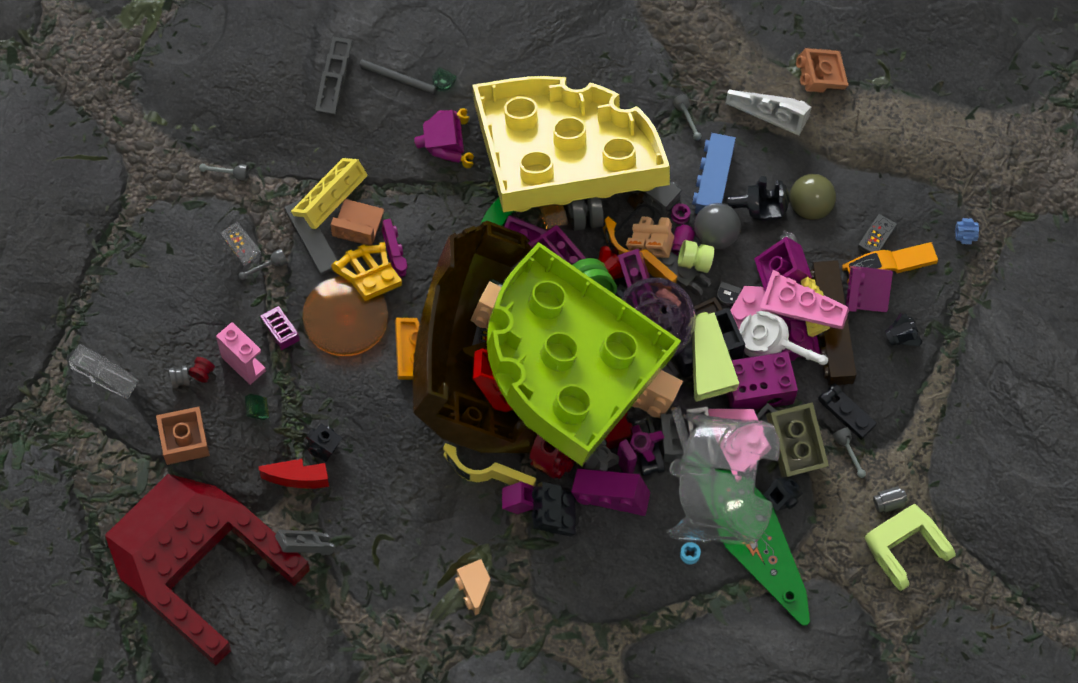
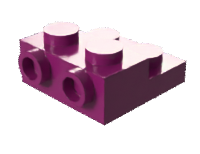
[778,315,821,361]

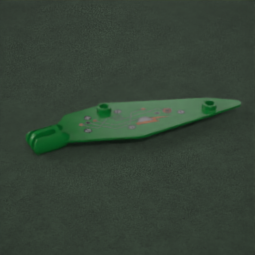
[682,451,810,626]

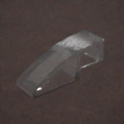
[68,344,139,399]

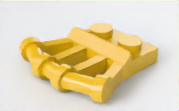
[331,242,402,301]

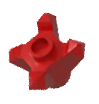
[598,246,624,280]

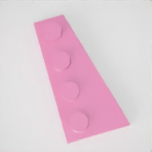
[760,270,849,330]

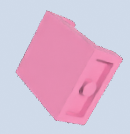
[216,323,266,385]

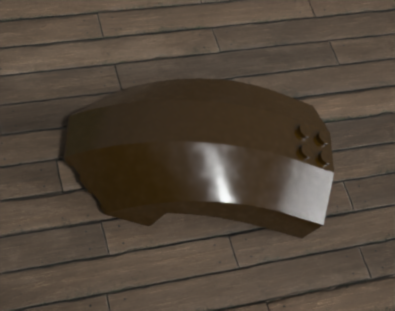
[413,221,538,453]

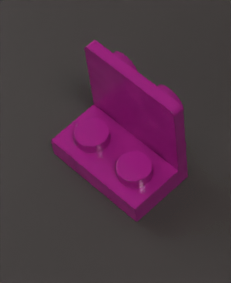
[845,266,893,312]

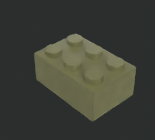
[766,402,829,478]

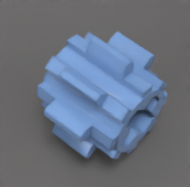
[955,218,979,244]

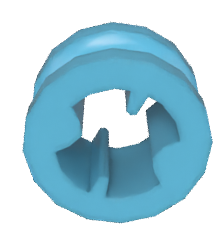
[680,542,701,564]

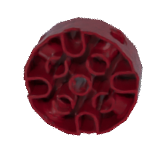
[530,435,575,479]

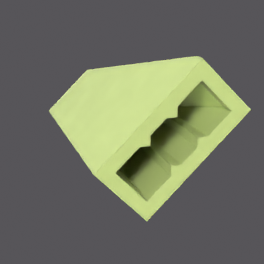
[692,312,739,402]

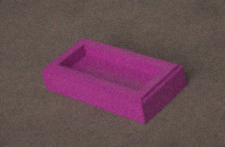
[617,439,637,474]

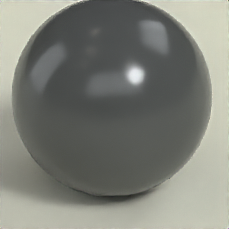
[694,203,741,250]

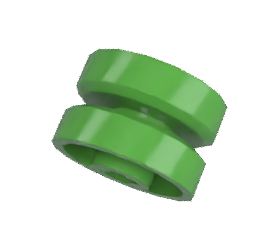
[572,258,617,294]

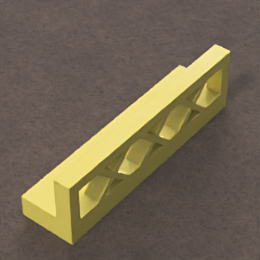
[291,158,368,229]

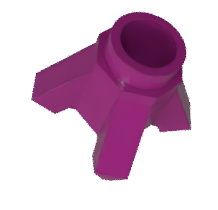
[630,424,665,462]

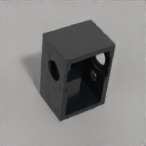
[669,308,745,378]

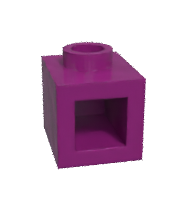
[502,482,535,514]

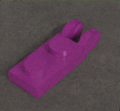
[381,219,408,279]

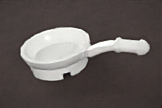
[739,311,828,365]

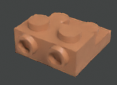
[796,48,848,92]

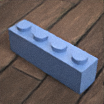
[692,133,736,214]

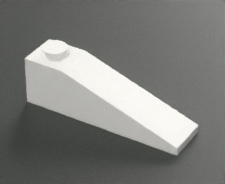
[726,90,811,136]

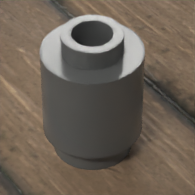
[873,486,908,513]

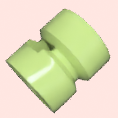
[678,240,714,273]

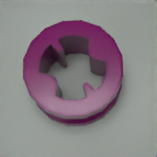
[671,204,690,224]

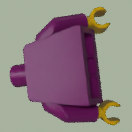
[414,108,474,168]

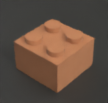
[156,407,210,465]

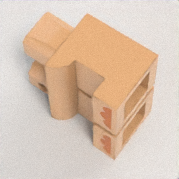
[626,216,674,258]

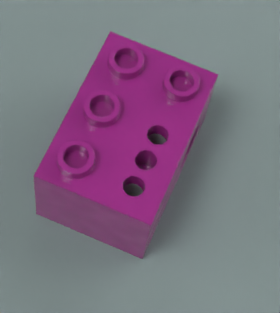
[726,351,798,410]

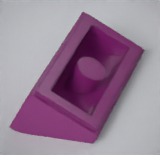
[504,215,548,244]

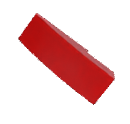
[258,459,329,489]

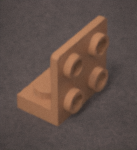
[331,199,384,246]

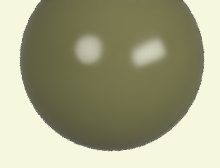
[790,174,836,220]

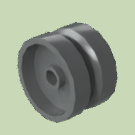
[567,197,604,231]

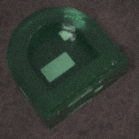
[432,67,456,91]

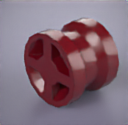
[188,357,215,383]

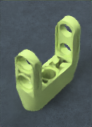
[864,504,956,591]

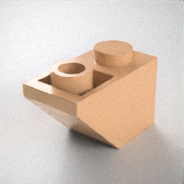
[455,559,490,615]

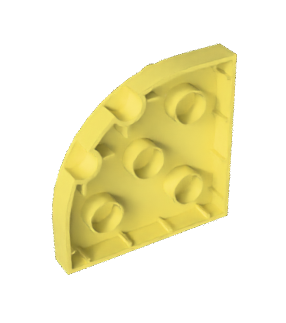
[473,76,670,212]

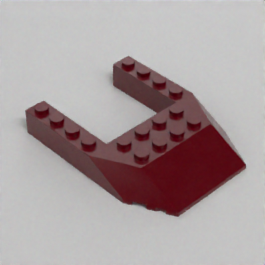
[105,474,310,666]

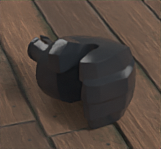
[728,176,790,220]

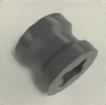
[169,365,190,389]

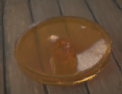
[303,276,388,356]

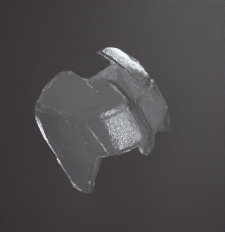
[667,412,780,544]

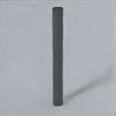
[359,59,436,94]

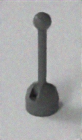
[238,248,288,280]

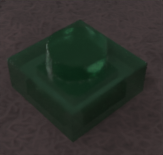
[245,394,269,420]

